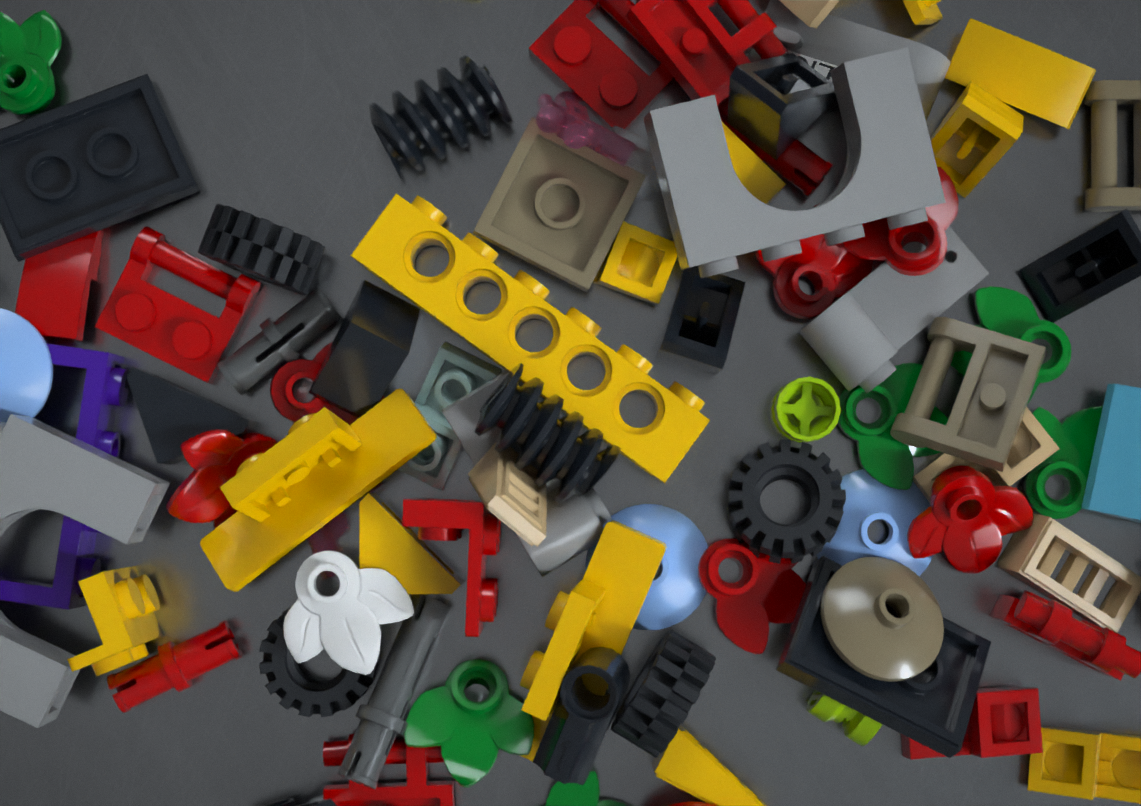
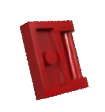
[528,0,676,139]
[95,226,261,384]

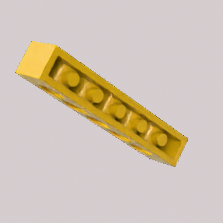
[350,193,710,483]

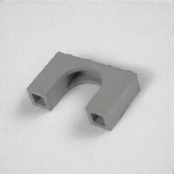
[643,46,945,278]
[0,414,170,728]

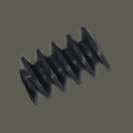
[369,55,513,179]
[474,363,621,504]

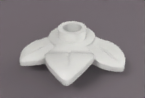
[283,550,414,675]

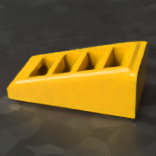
[651,725,767,806]

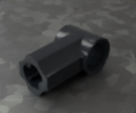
[533,647,631,785]

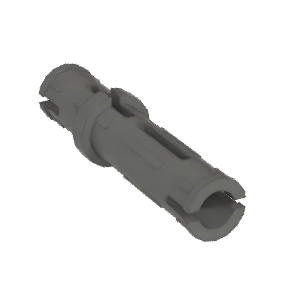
[336,594,451,790]

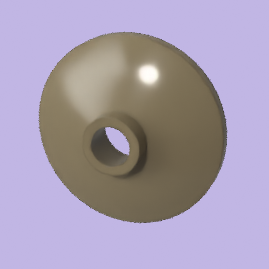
[821,557,944,682]

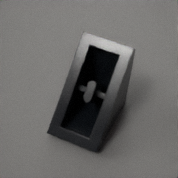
[727,53,836,160]
[1020,208,1141,323]
[656,266,746,375]
[308,280,420,418]
[127,366,260,465]

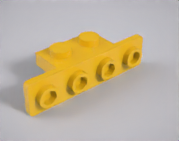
[200,388,436,592]
[520,520,667,762]

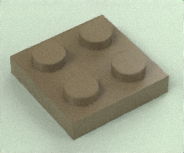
[473,117,646,292]

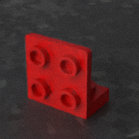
[402,498,501,637]

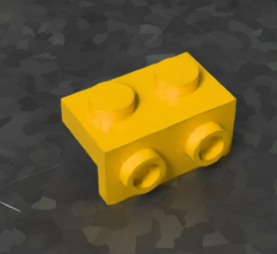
[67,566,163,677]

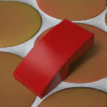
[15,228,105,341]
[901,687,1043,760]

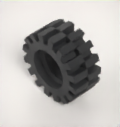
[197,204,325,295]
[727,439,846,564]
[259,607,381,718]
[610,629,716,758]

